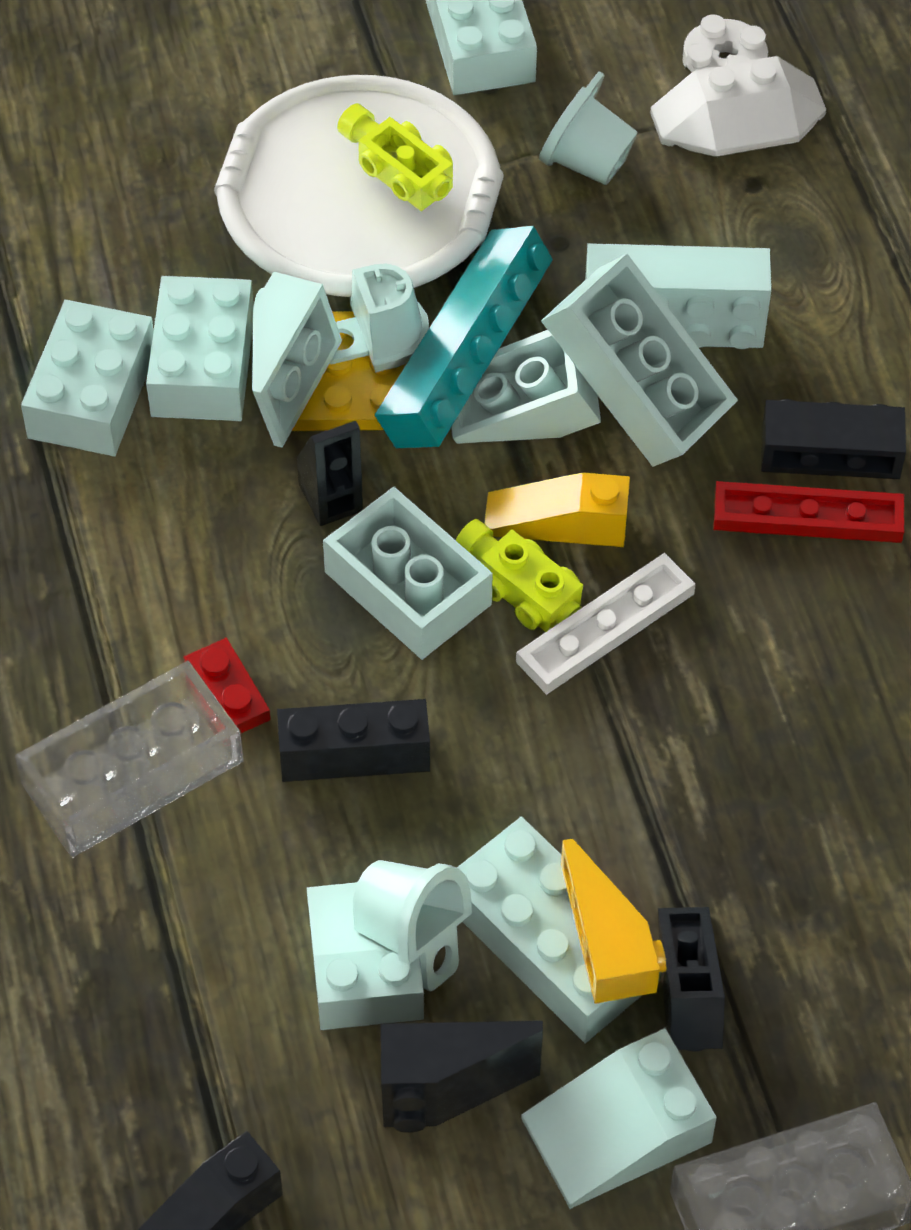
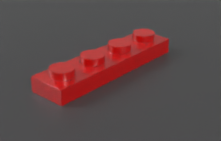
[713,481,904,543]

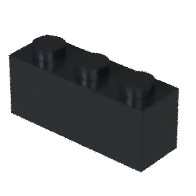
[761,399,906,479]
[277,699,430,782]

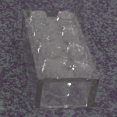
[15,660,243,858]
[670,1102,911,1230]

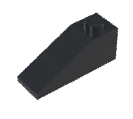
[297,421,363,526]
[658,907,725,1051]
[138,1131,283,1230]

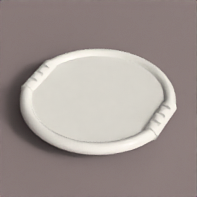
[214,75,504,297]

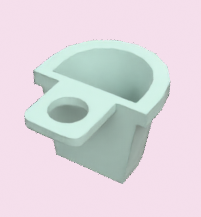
[539,71,638,185]
[329,264,429,372]
[353,860,472,991]

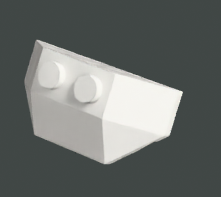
[650,56,826,157]

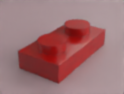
[183,637,271,740]

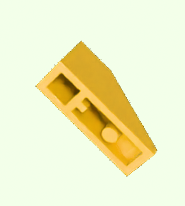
[484,473,630,547]
[561,839,666,1004]

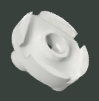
[683,15,768,72]

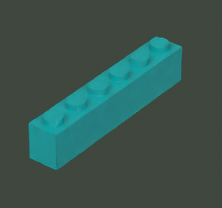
[375,226,553,448]

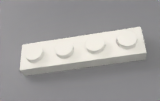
[516,553,695,695]

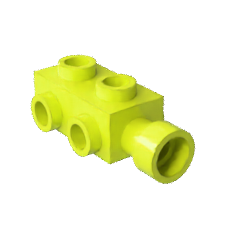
[337,103,453,212]
[456,519,583,632]

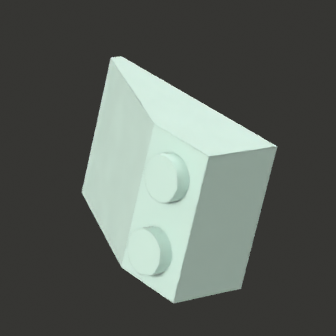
[252,272,342,448]
[452,330,601,444]
[307,882,424,1030]
[521,1028,717,1209]

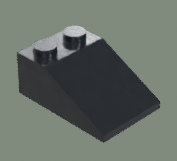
[381,1020,543,1133]

